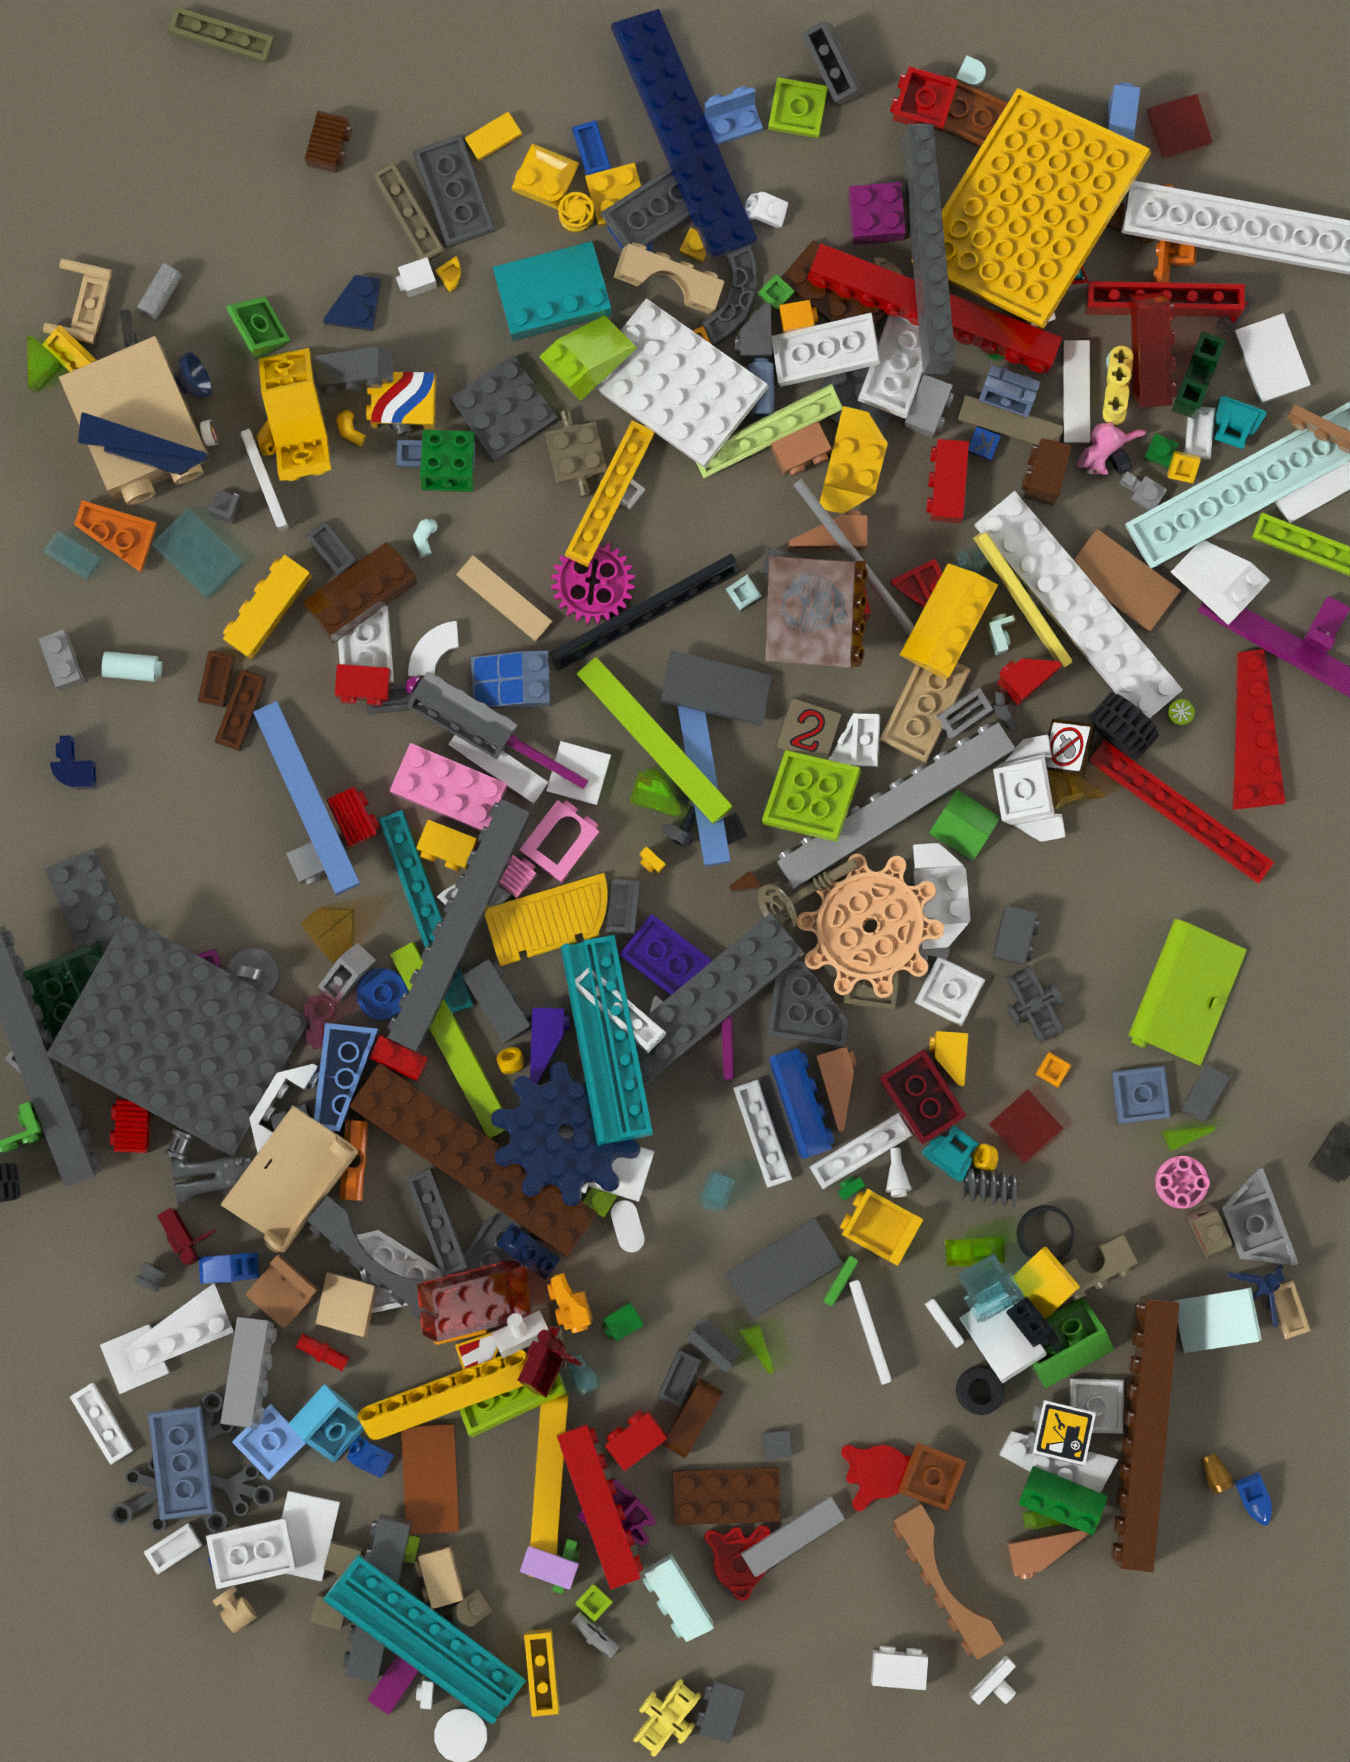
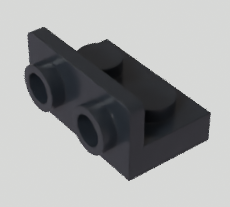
[1006,1296,1064,1353]

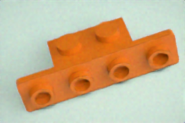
[1154,184,1197,283]

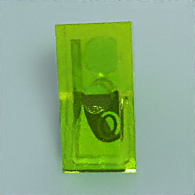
[630,769,681,819]
[945,1237,1005,1266]

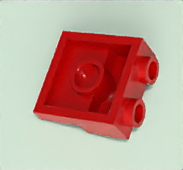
[890,66,958,132]

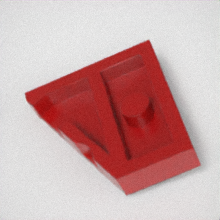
[890,559,942,609]

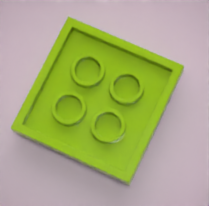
[762,750,861,842]

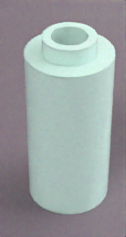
[102,651,163,682]

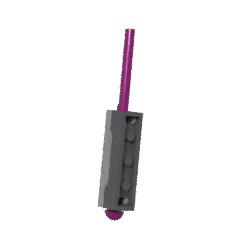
[406,672,589,789]

